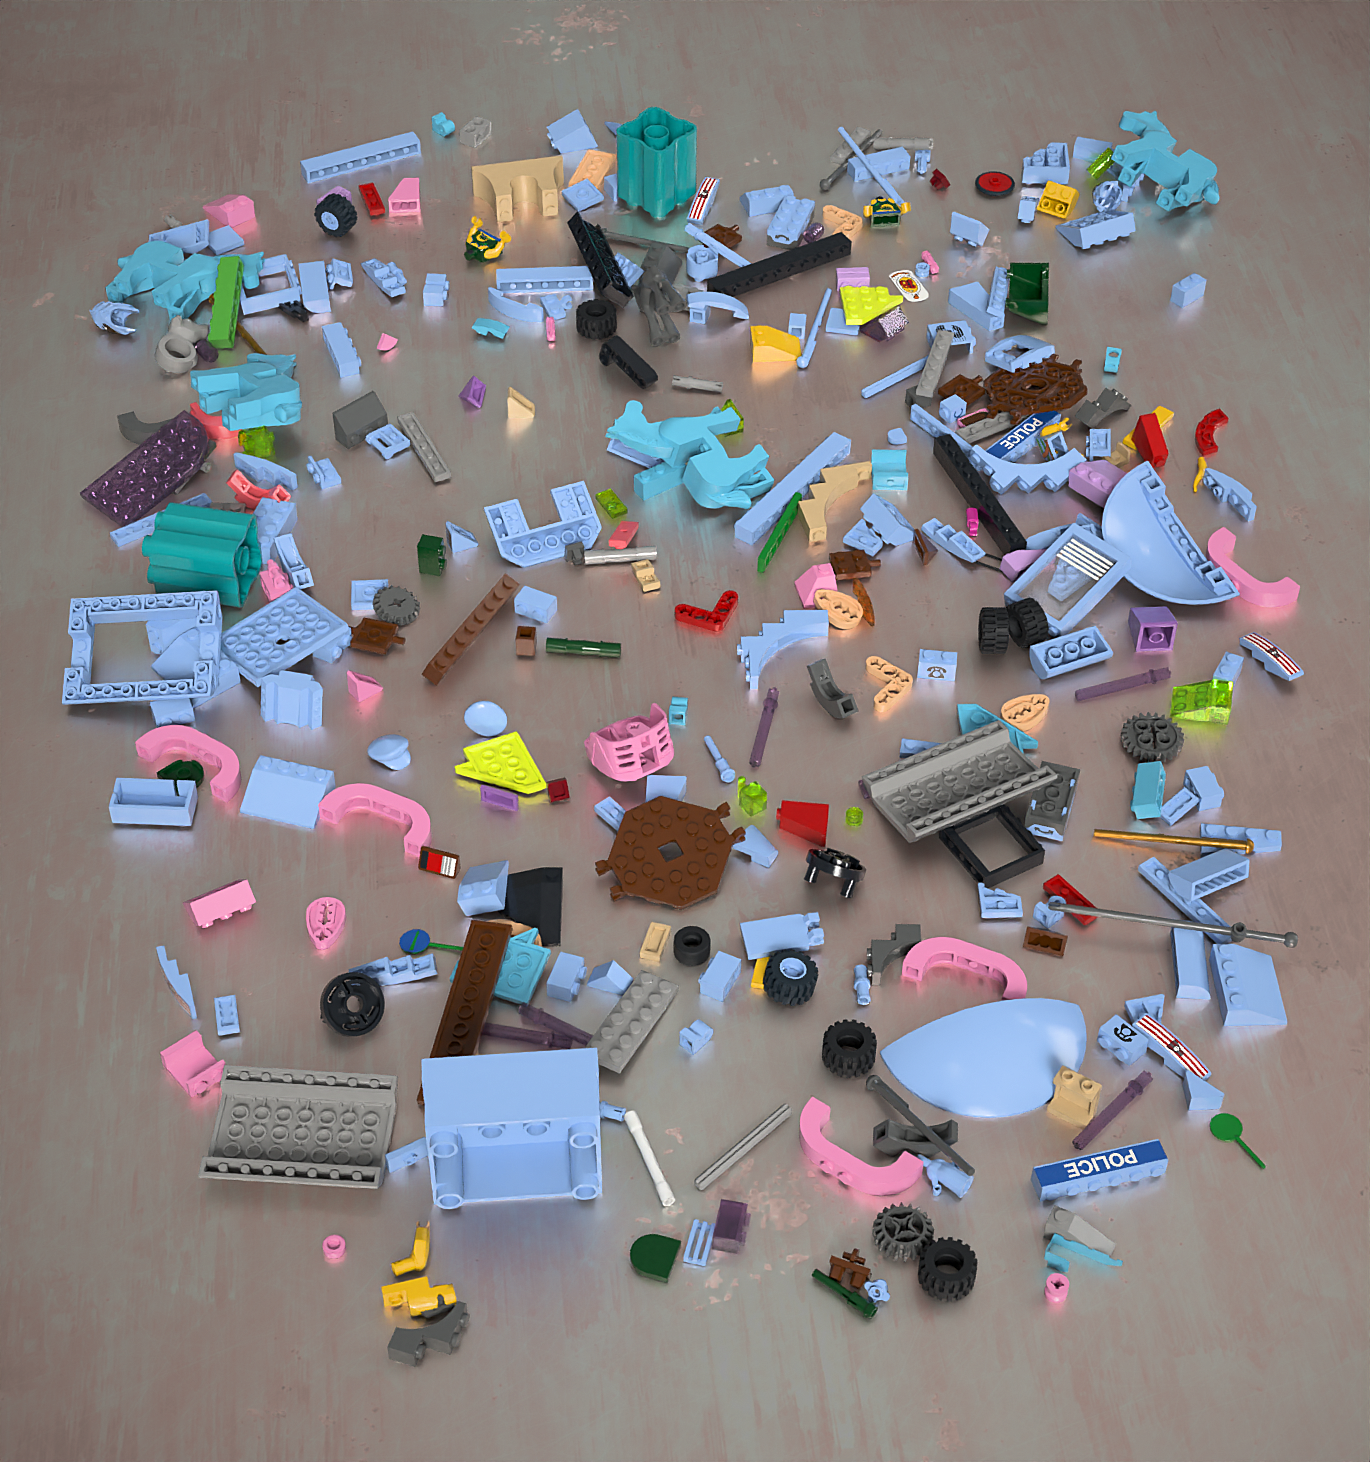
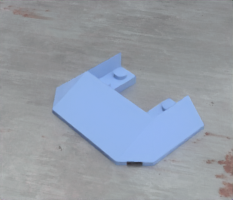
[484,481,602,568]

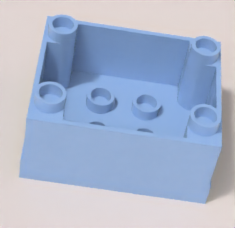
[421,1048,602,1209]

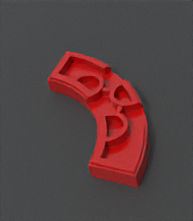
[1195,408,1229,456]

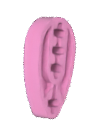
[306,897,346,950]

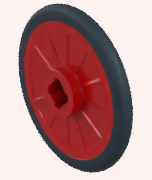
[975,171,1015,196]

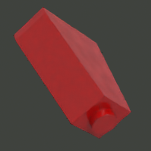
[1131,413,1169,468]
[776,800,829,847]

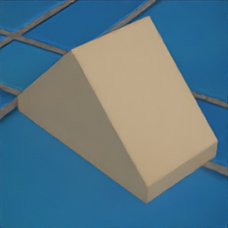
[507,387,535,418]

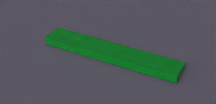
[757,492,802,573]

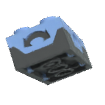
[767,195,815,250]
[1024,761,1080,841]

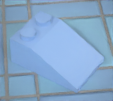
[457,860,509,916]

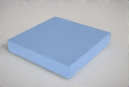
[561,179,604,212]
[208,225,244,255]
[826,307,860,335]
[351,579,388,610]

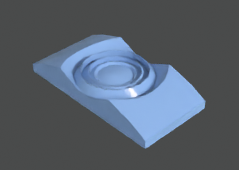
[149,219,209,254]

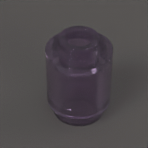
[803,222,824,244]
[195,340,218,363]

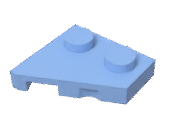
[843,519,883,556]
[977,883,1023,918]
[1124,994,1164,1024]

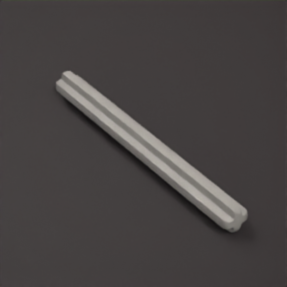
[694,1104,792,1190]

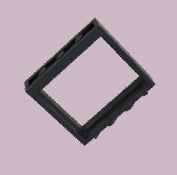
[939,804,1045,888]

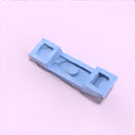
[488,287,544,322]
[686,292,749,320]

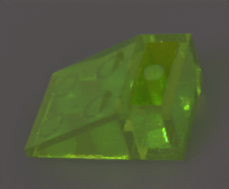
[1170,679,1233,725]

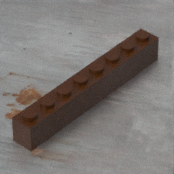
[421,573,520,686]

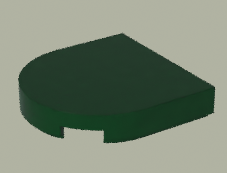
[156,760,204,796]
[630,1234,681,1283]

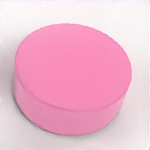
[322,1235,346,1259]

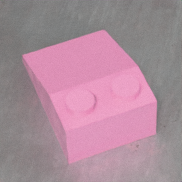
[203,194,255,228]

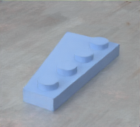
[1200,823,1282,858]

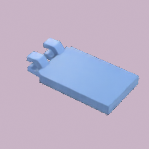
[740,912,824,960]

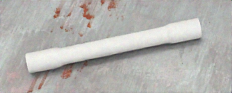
[624,1111,675,1206]

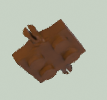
[698,224,742,248]
[938,374,985,407]
[829,550,881,580]
[348,617,406,655]

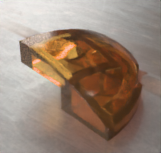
[852,577,875,627]

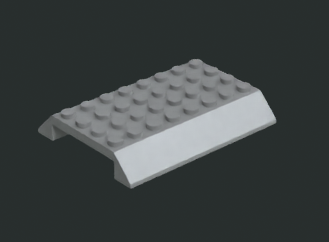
[862,720,1057,843]
[198,1065,398,1189]

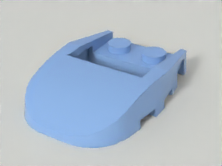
[985,335,1055,372]

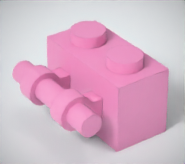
[259,559,293,603]

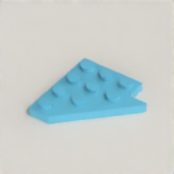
[957,704,1038,754]
[449,928,551,1007]

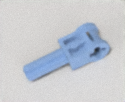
[915,150,931,175]

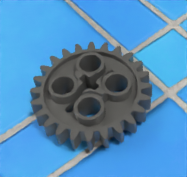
[1121,712,1184,762]

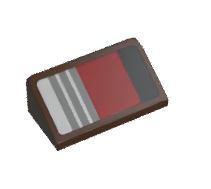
[418,846,461,879]

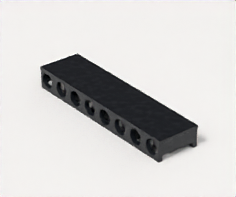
[567,212,634,308]

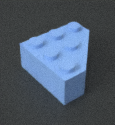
[1021,142,1070,185]

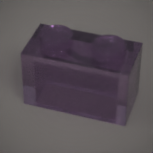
[712,1199,751,1254]

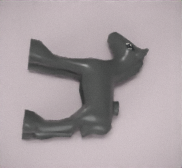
[631,265,687,347]

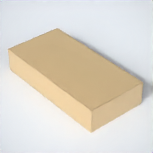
[640,922,671,962]

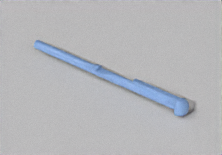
[838,127,905,206]
[796,288,832,368]

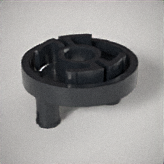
[804,848,866,898]
[320,972,385,1037]

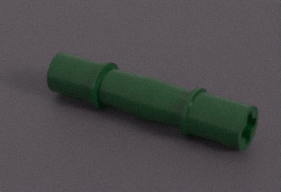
[546,637,621,658]

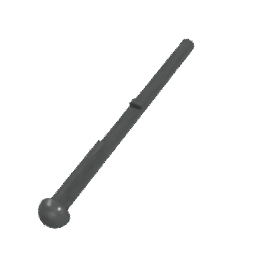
[820,129,882,190]
[602,228,719,259]
[866,1075,975,1176]

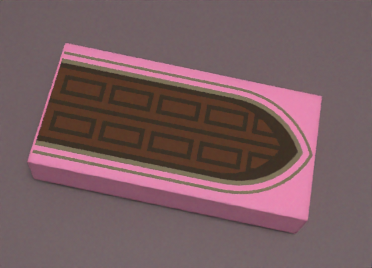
[957,408,990,428]

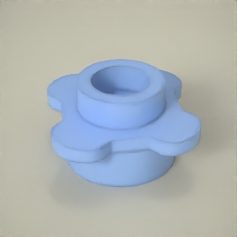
[864,1279,890,1303]

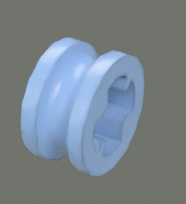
[915,262,930,277]

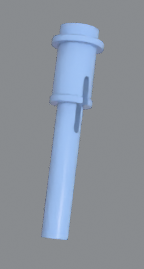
[704,735,735,783]

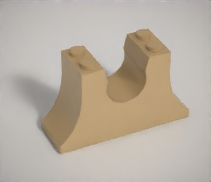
[471,155,564,222]

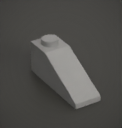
[1044,1205,1116,1258]

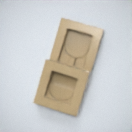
[631,559,661,592]

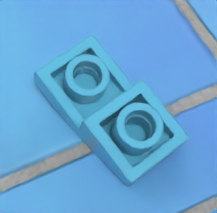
[472,318,510,339]

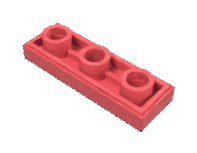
[609,521,639,549]

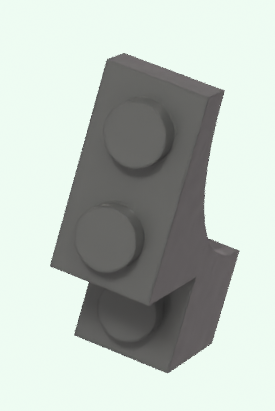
[1075,388,1132,429]
[867,924,921,986]
[873,1119,958,1158]
[387,1301,470,1367]

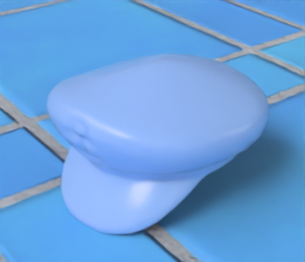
[464,701,507,737]
[367,734,411,770]

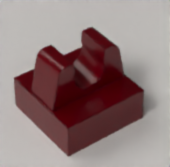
[930,169,950,190]
[546,777,570,802]

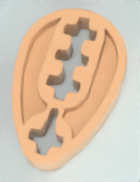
[813,589,863,629]
[1000,694,1050,731]

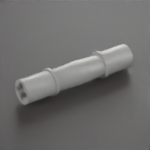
[873,137,933,151]
[584,546,657,565]

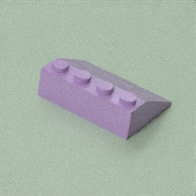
[1069,460,1127,508]

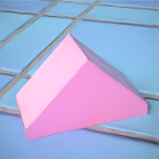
[347,670,383,702]

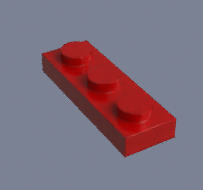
[358,183,385,216]
[1043,874,1098,926]

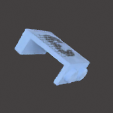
[926,320,976,353]

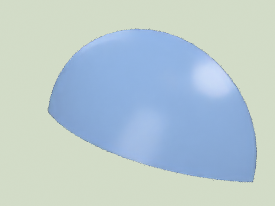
[1102,461,1240,605]
[880,998,1087,1118]

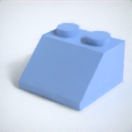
[950,211,990,247]

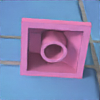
[794,563,838,609]

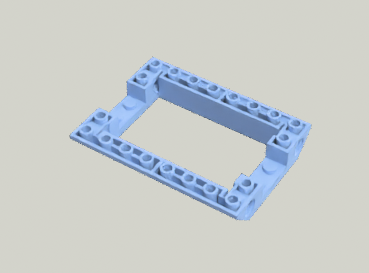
[62,591,222,705]

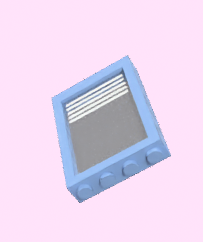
[1004,523,1132,637]

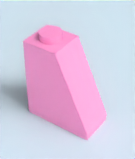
[388,178,420,213]

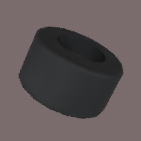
[673,926,711,966]

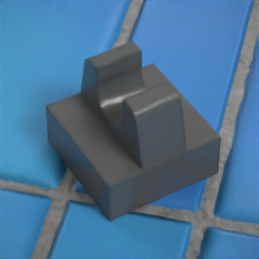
[564,541,584,565]

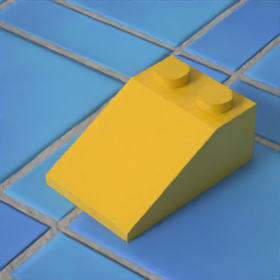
[750,325,802,362]

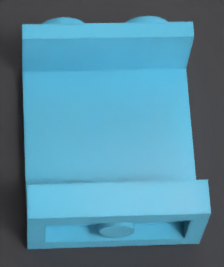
[871,449,908,490]

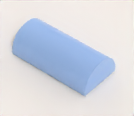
[1029,626,1113,680]

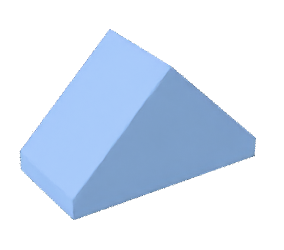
[604,173,619,201]
[587,960,633,996]
[1182,1070,1224,1111]

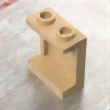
[1047,1066,1102,1131]

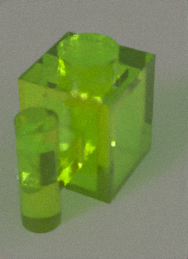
[737,776,767,817]

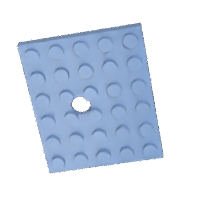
[220,587,349,687]

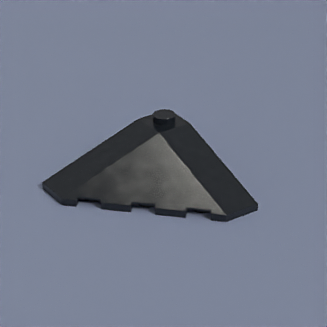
[498,867,563,946]

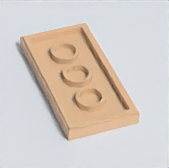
[569,149,617,190]

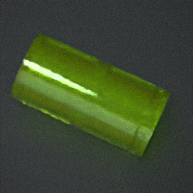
[1086,147,1115,180]

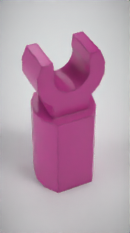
[966,508,979,536]

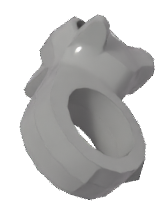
[155,315,210,373]

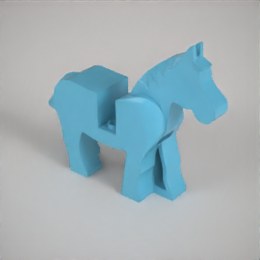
[1111,111,1220,211]
[105,241,265,321]
[190,353,302,431]
[605,400,775,509]

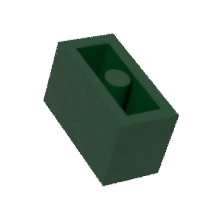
[417,534,447,576]

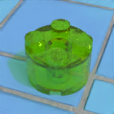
[238,425,275,459]

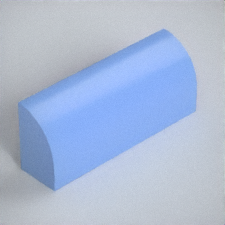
[298,261,331,313]
[1168,848,1250,901]
[1170,920,1210,999]

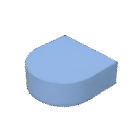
[887,428,907,445]

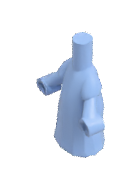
[917,1154,974,1198]

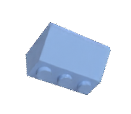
[740,185,794,217]
[860,493,914,546]

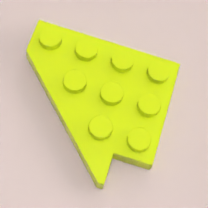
[839,286,903,325]
[454,731,546,794]

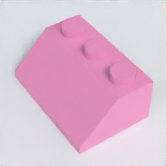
[183,879,256,928]

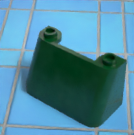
[1005,263,1049,325]

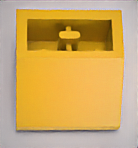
[1037,180,1080,219]

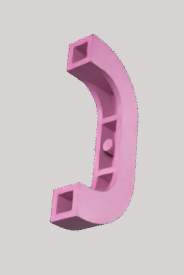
[1205,527,1300,607]
[135,725,241,803]
[318,783,432,857]
[902,937,1027,1001]
[799,1097,924,1196]

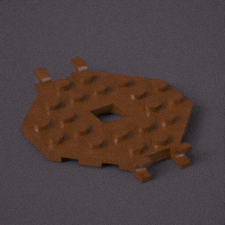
[983,354,1087,425]
[595,796,746,910]

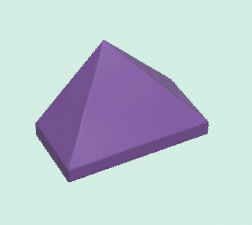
[458,376,486,408]
[480,785,519,811]

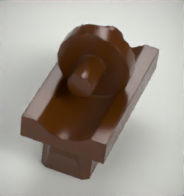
[829,1248,872,1290]

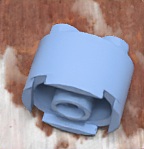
[686,245,718,282]

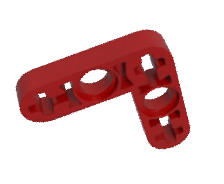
[674,590,738,632]

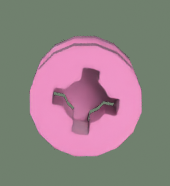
[1044,1273,1069,1303]

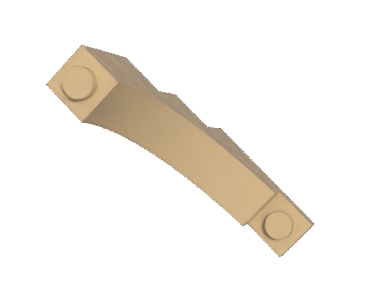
[797,461,872,542]

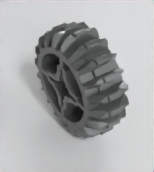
[872,1202,934,1262]

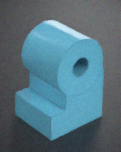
[431,112,455,136]
[1104,347,1122,373]
[669,696,688,725]

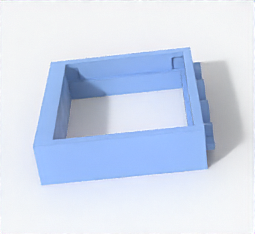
[240,254,302,315]

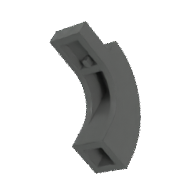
[117,411,178,446]
[807,659,858,718]

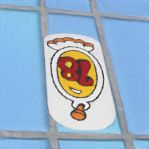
[889,270,929,302]

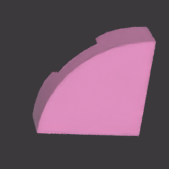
[377,333,398,350]

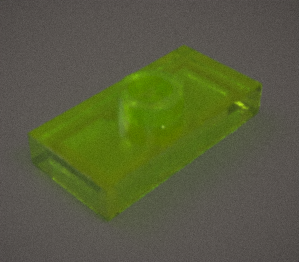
[595,488,628,519]

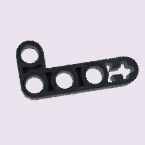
[599,335,658,389]

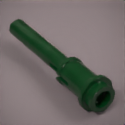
[812,1269,878,1319]

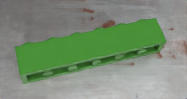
[208,256,244,349]

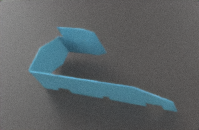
[1044,1233,1123,1272]

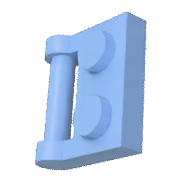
[365,424,410,459]

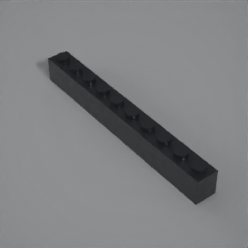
[707,232,852,297]
[933,434,1027,555]

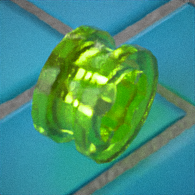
[845,807,864,827]

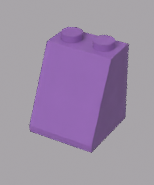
[1128,606,1178,652]

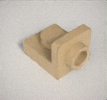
[1102,442,1131,468]

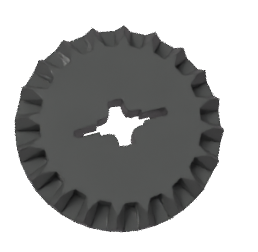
[373,585,420,625]

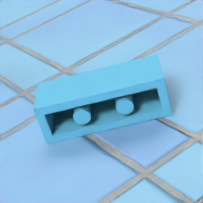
[634,462,687,501]
[1130,761,1166,819]

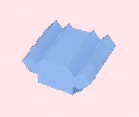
[261,670,323,730]

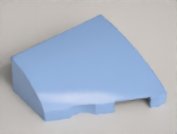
[733,825,778,868]

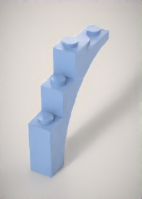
[1073,136,1145,202]
[969,444,1087,495]
[737,610,829,689]

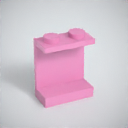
[160,1030,226,1098]

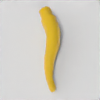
[1193,457,1207,492]

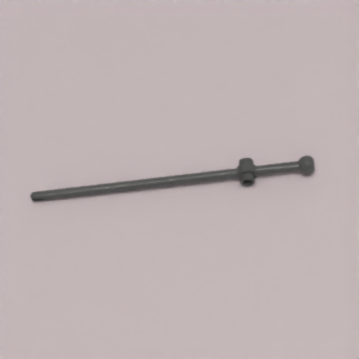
[1048,902,1298,948]

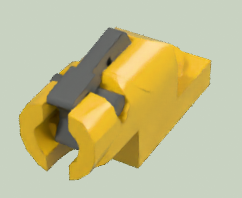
[381,1276,457,1318]

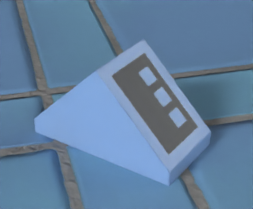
[445,521,479,553]

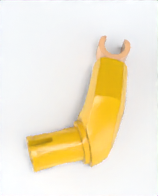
[391,1221,430,1277]

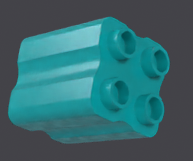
[616,107,697,218]
[142,502,262,608]

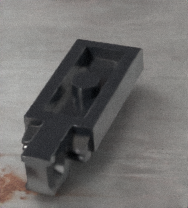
[277,300,309,322]

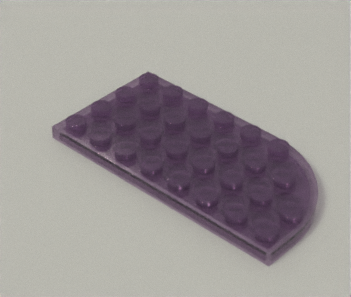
[80,410,209,527]

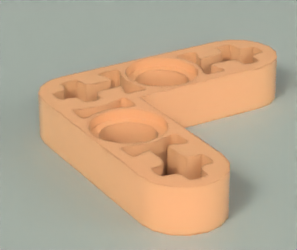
[823,205,863,239]
[865,656,913,712]

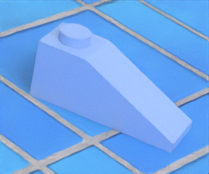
[1018,196,1039,223]

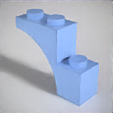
[273,533,314,589]

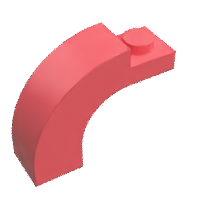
[189,402,244,439]
[226,469,291,510]

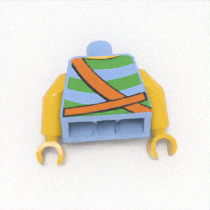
[1036,417,1084,462]

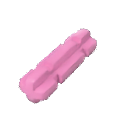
[921,251,939,274]
[546,317,556,342]

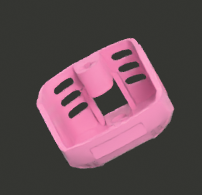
[584,703,674,781]

